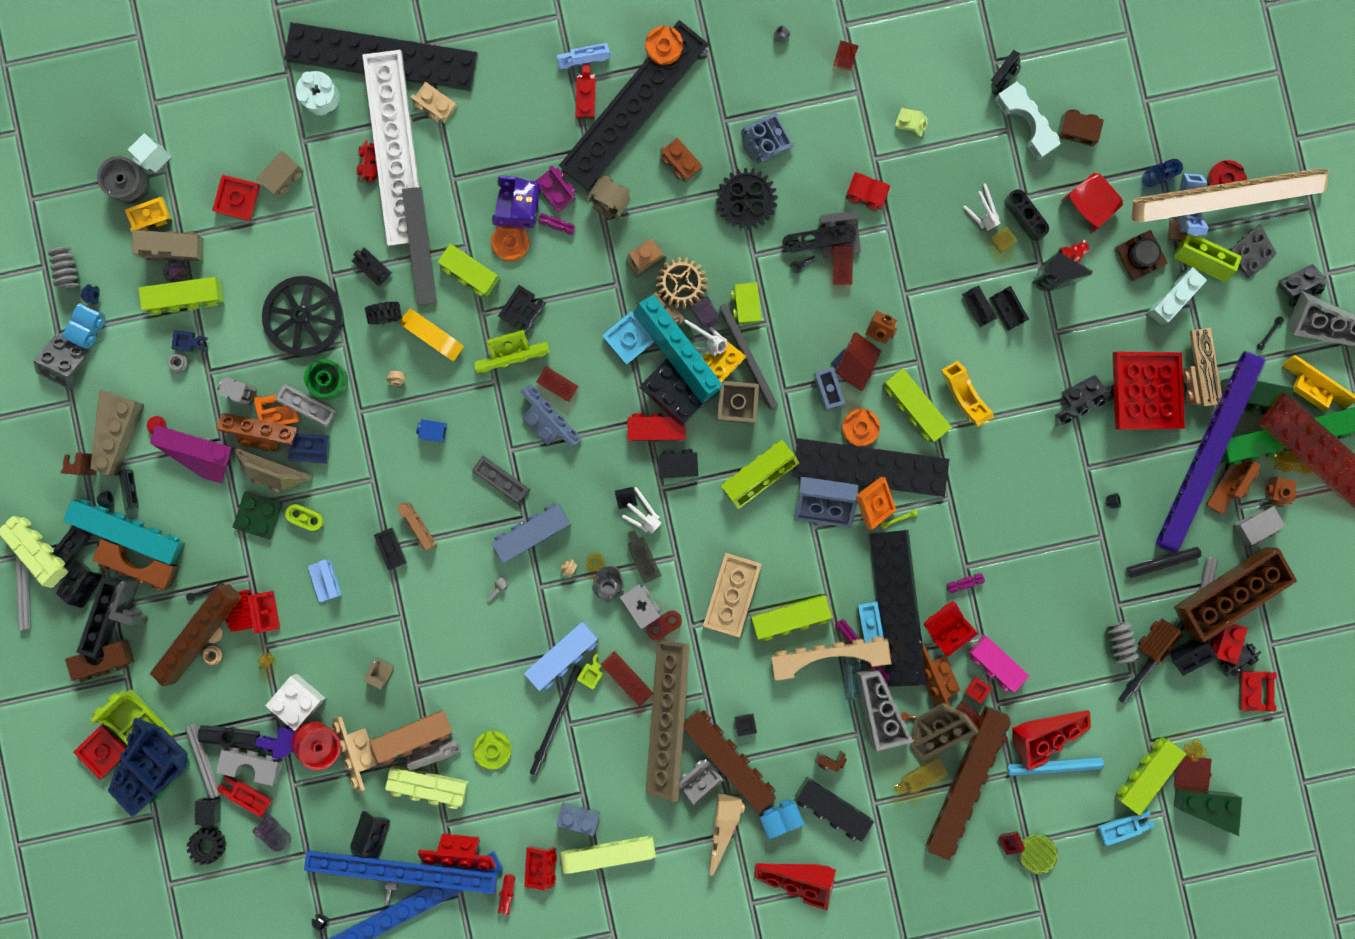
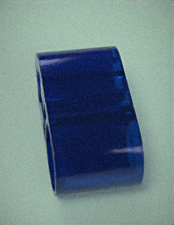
[1142,159,1183,187]

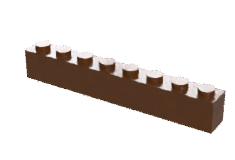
[925,705,1011,861]

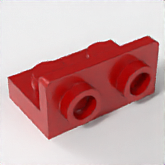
[524,846,557,890]

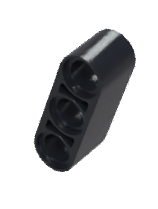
[1005,189,1049,241]

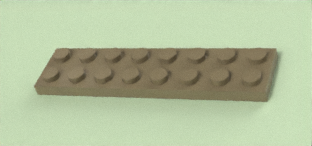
[646,640,690,802]

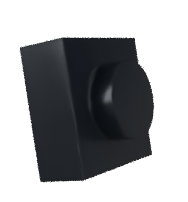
[615,487,638,509]
[734,713,757,737]

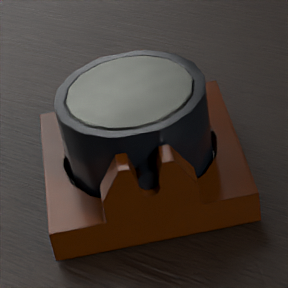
[1115,230,1168,281]

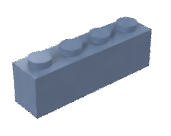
[491,503,571,563]

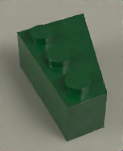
[1174,787,1242,836]

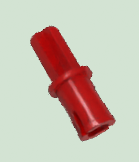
[497,874,515,915]

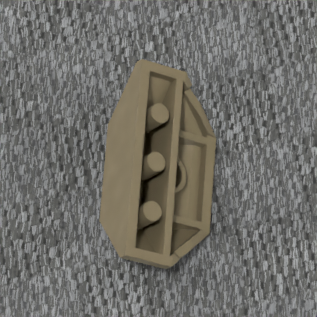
[235,448,313,493]
[910,703,979,761]

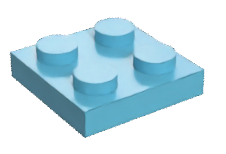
[602,311,655,365]

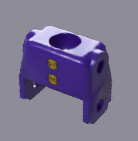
[492,175,540,228]

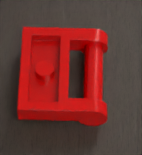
[1239,671,1277,712]

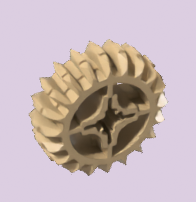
[656,257,708,309]

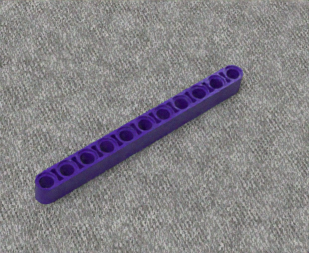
[1156,351,1265,553]

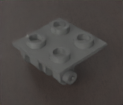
[1229,224,1277,278]

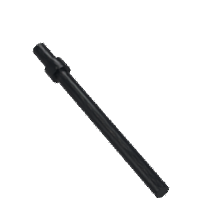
[1118,621,1185,704]
[529,665,582,775]

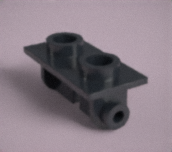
[352,247,392,287]
[962,285,997,327]
[1219,643,1261,677]

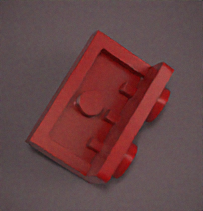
[1209,623,1248,665]

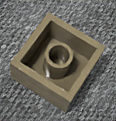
[717,381,759,424]

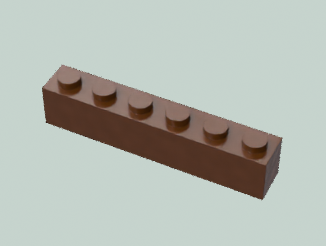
[149,584,242,687]
[683,708,776,813]

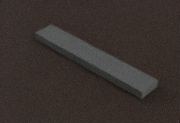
[402,187,437,305]
[719,303,778,410]

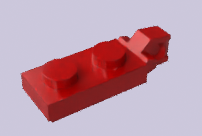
[575,64,596,119]

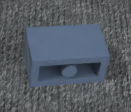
[813,367,845,411]
[556,802,600,836]

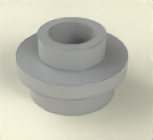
[168,353,188,372]

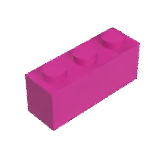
[967,635,1029,693]

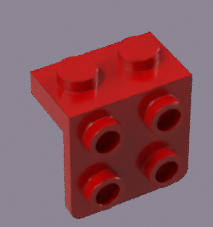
[924,601,978,657]

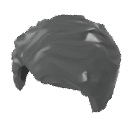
[592,565,624,602]

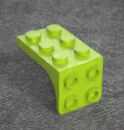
[90,689,174,744]

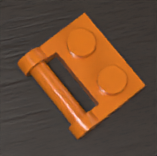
[254,394,300,425]

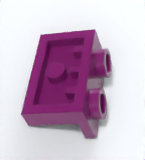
[535,165,576,212]

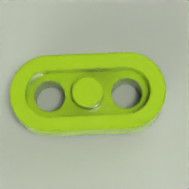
[285,504,324,531]

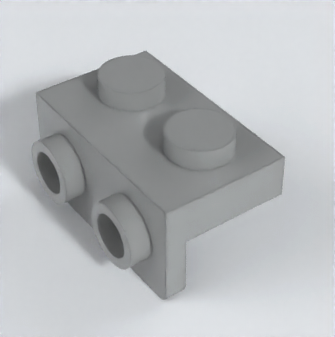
[679,759,724,805]

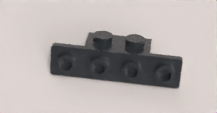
[1055,375,1114,427]

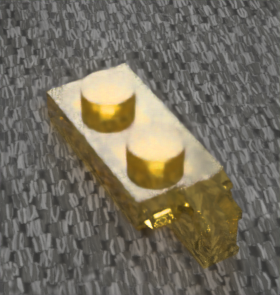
[894,757,949,795]

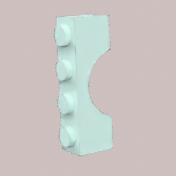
[994,81,1061,161]

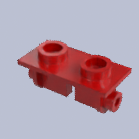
[356,140,377,182]

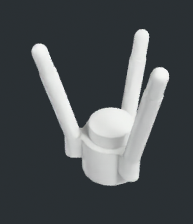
[963,183,1001,231]
[684,320,727,356]
[622,487,661,534]

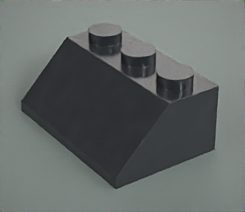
[1032,252,1093,291]

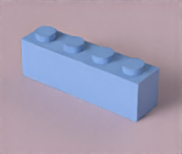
[524,621,598,691]

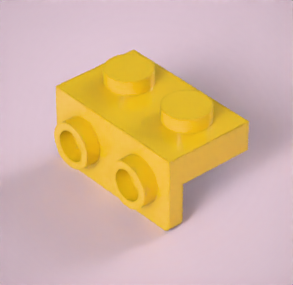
[125,197,172,232]

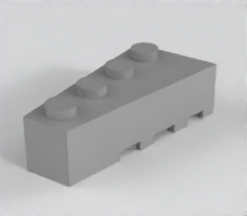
[855,667,914,751]

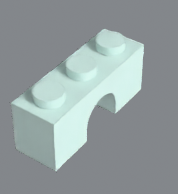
[1147,267,1207,326]

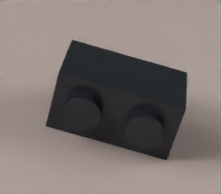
[659,449,698,478]

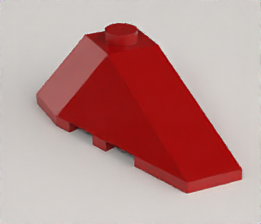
[754,864,836,911]

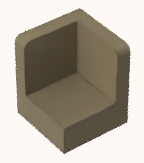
[363,658,394,689]

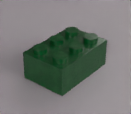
[1220,378,1294,416]

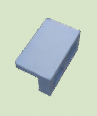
[308,559,342,602]

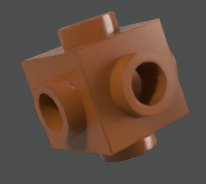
[865,310,897,344]
[1264,477,1297,507]

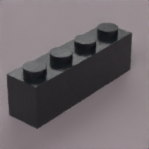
[77,577,121,658]
[795,776,874,842]

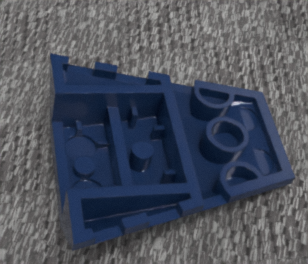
[108,718,188,817]

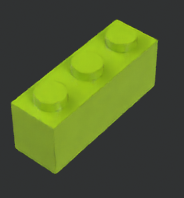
[1173,234,1242,283]
[438,243,500,297]

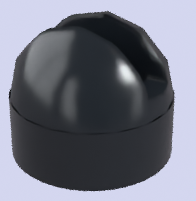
[97,491,114,507]
[1105,493,1121,509]
[311,914,329,932]

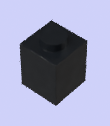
[195,797,221,828]

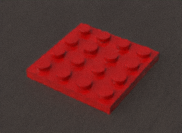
[1112,352,1185,430]

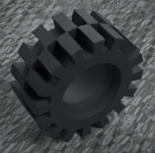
[365,301,402,325]
[186,827,226,865]

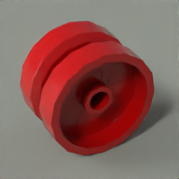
[291,721,341,770]

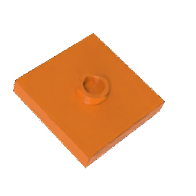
[855,477,897,530]

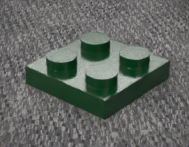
[232,491,283,540]

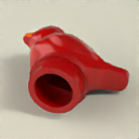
[1058,240,1089,263]

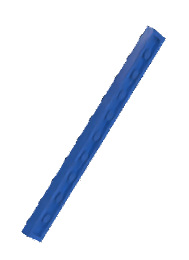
[304,850,498,894]
[329,851,503,939]

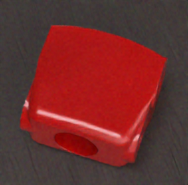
[1061,172,1124,234]

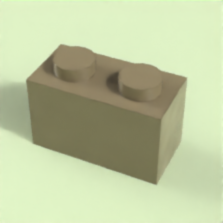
[256,151,304,199]

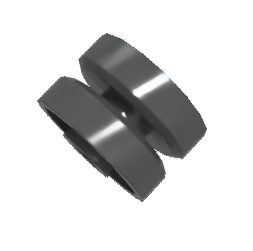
[97,156,149,204]

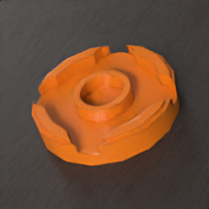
[645,26,683,65]
[491,227,529,261]
[842,409,880,447]

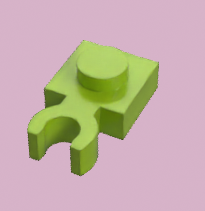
[576,654,607,690]

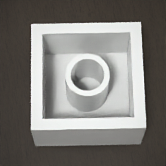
[266,674,326,731]

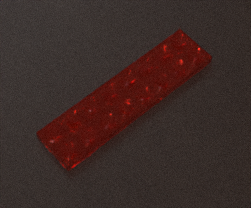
[1259,393,1355,508]

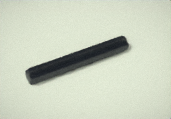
[1126,547,1202,578]

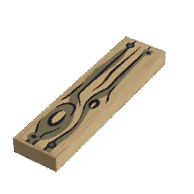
[1190,328,1222,407]

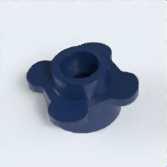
[81,284,100,305]

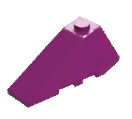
[150,425,233,484]

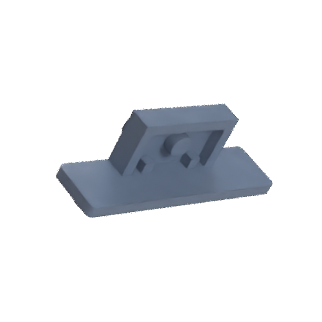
[520,384,582,447]

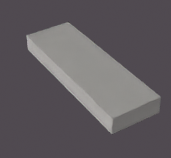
[274,383,336,428]

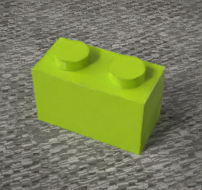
[731,282,761,325]

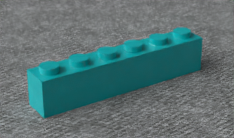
[633,294,723,403]
[63,498,185,565]

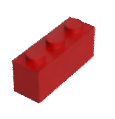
[627,413,686,441]

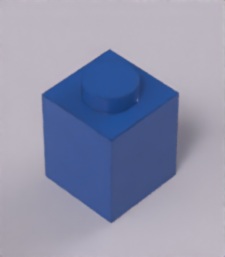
[416,419,447,443]

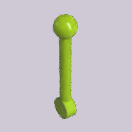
[880,510,918,529]

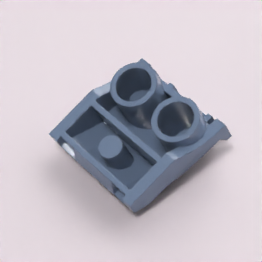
[741,112,794,164]

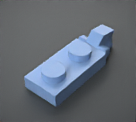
[557,43,610,69]

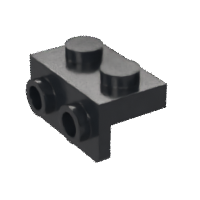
[1278,264,1327,307]
[56,560,102,608]

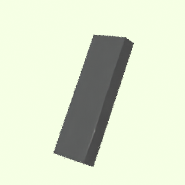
[472,456,530,504]

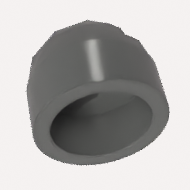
[773,25,790,43]

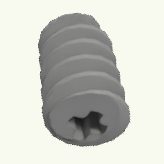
[48,247,79,289]
[1107,622,1139,664]

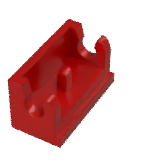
[247,591,280,634]

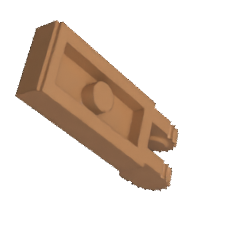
[397,503,437,551]

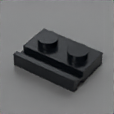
[991,50,1021,96]

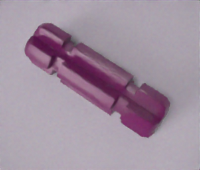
[538,213,575,235]
[947,573,985,593]

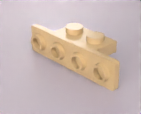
[332,716,377,792]

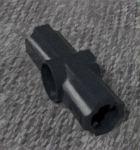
[197,725,261,748]

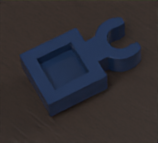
[171,330,208,352]

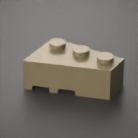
[132,230,204,261]

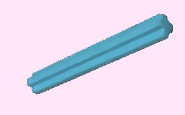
[1007,757,1104,776]

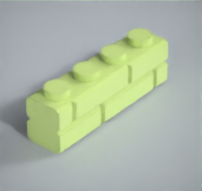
[0,516,68,588]
[385,765,469,809]

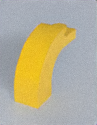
[399,308,464,362]
[941,361,994,427]

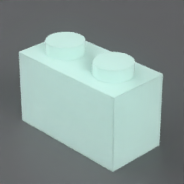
[128,133,172,172]

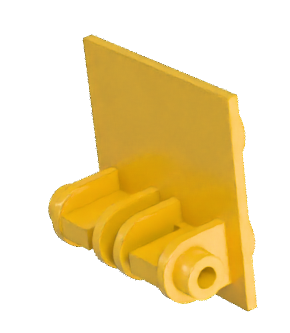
[702,341,746,383]

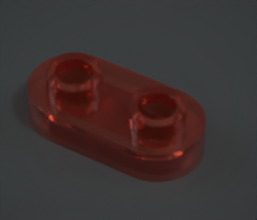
[646,610,682,640]

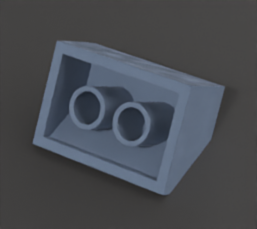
[794,477,858,528]

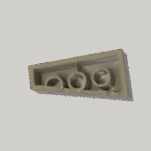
[90,389,144,476]

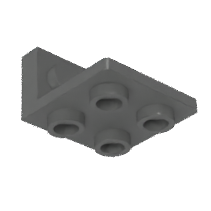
[819,211,861,257]
[33,334,90,390]
[109,580,148,626]

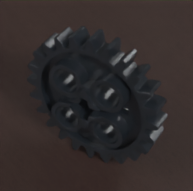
[716,168,778,231]

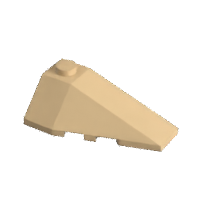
[709,793,745,875]

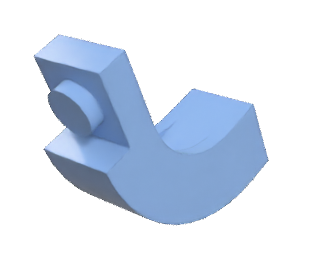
[1177,173,1209,236]

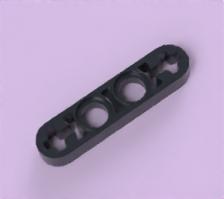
[782,225,857,253]

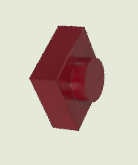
[998,831,1026,855]

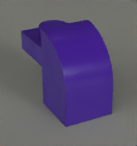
[255,725,296,758]

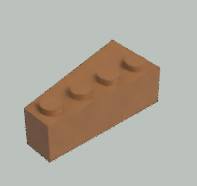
[369,710,452,765]

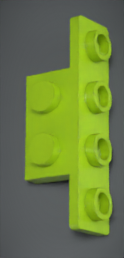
[474,330,550,373]

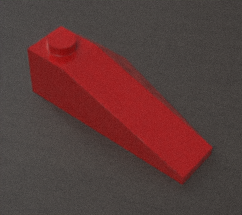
[1012,710,1091,771]

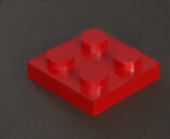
[212,174,261,222]
[73,724,126,780]

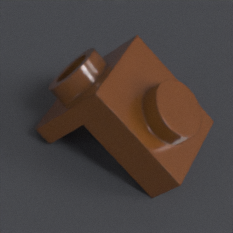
[815,750,847,772]

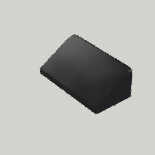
[119,469,139,509]

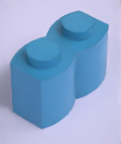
[62,303,105,349]
[759,799,804,839]

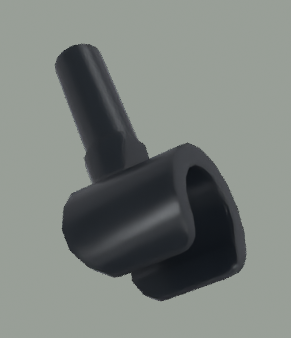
[790,256,816,274]

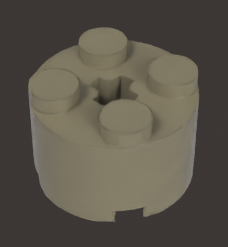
[586,175,631,220]

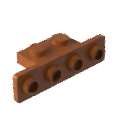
[216,413,297,452]
[1206,458,1261,514]
[923,645,961,707]

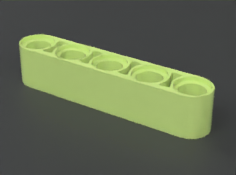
[560,836,656,874]

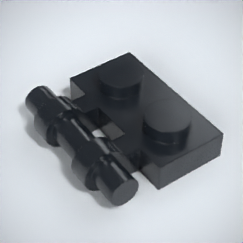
[498,285,546,334]

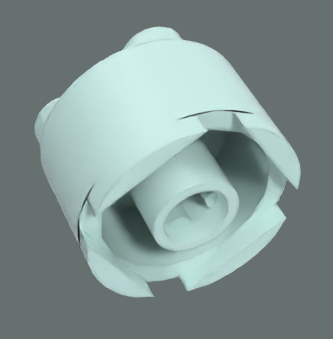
[296,71,340,116]

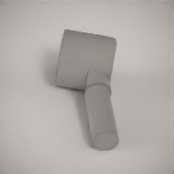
[487,577,508,602]
[384,881,398,905]

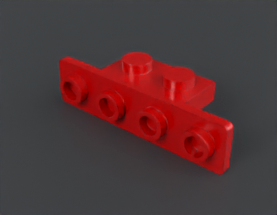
[418,834,496,870]

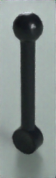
[1257,317,1284,350]
[186,582,224,601]

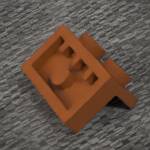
[660,137,702,182]

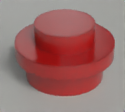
[146,416,167,435]

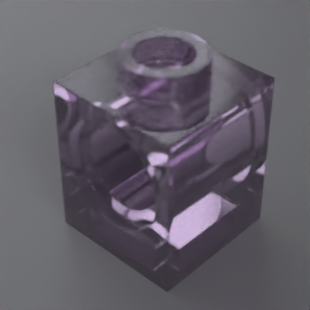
[691,296,719,328]

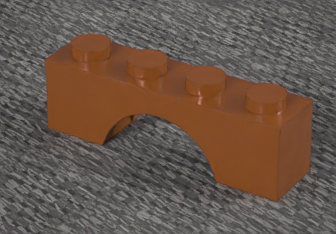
[92,539,179,591]

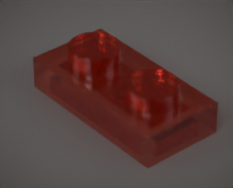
[832,245,853,285]
[536,366,579,403]

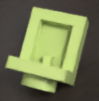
[895,108,928,136]

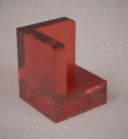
[833,40,859,71]

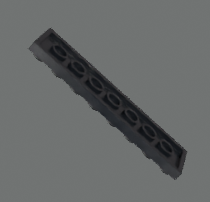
[792,438,950,497]
[870,530,927,687]

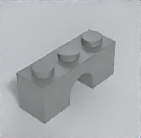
[216,746,283,786]

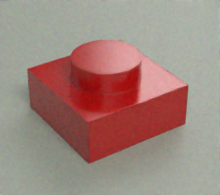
[964,676,992,704]

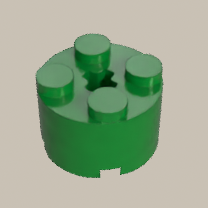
[304,359,348,399]

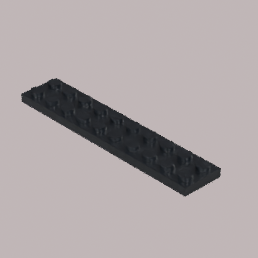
[559,20,709,191]
[284,22,478,91]

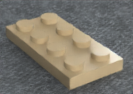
[703,553,762,638]

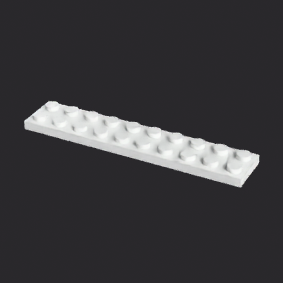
[363,50,419,246]

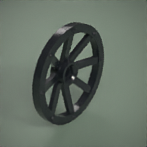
[262,276,343,356]

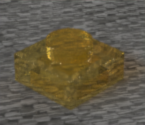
[990,226,1018,253]

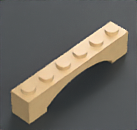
[771,636,891,680]

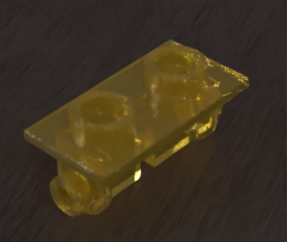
[1274,452,1320,473]

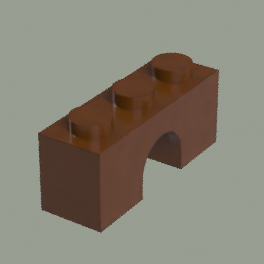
[65,640,134,683]

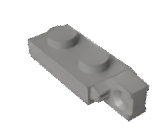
[406,739,461,771]

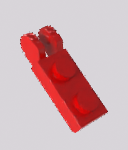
[217,775,273,817]

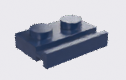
[287,433,330,464]

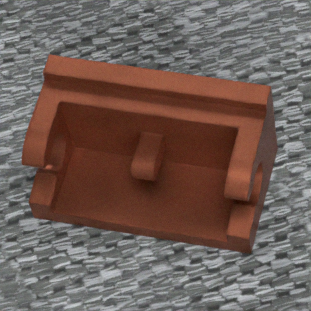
[61,453,97,476]

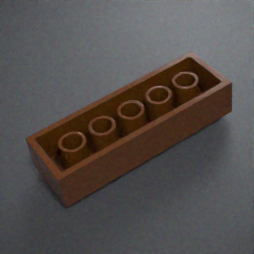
[1174,547,1297,643]

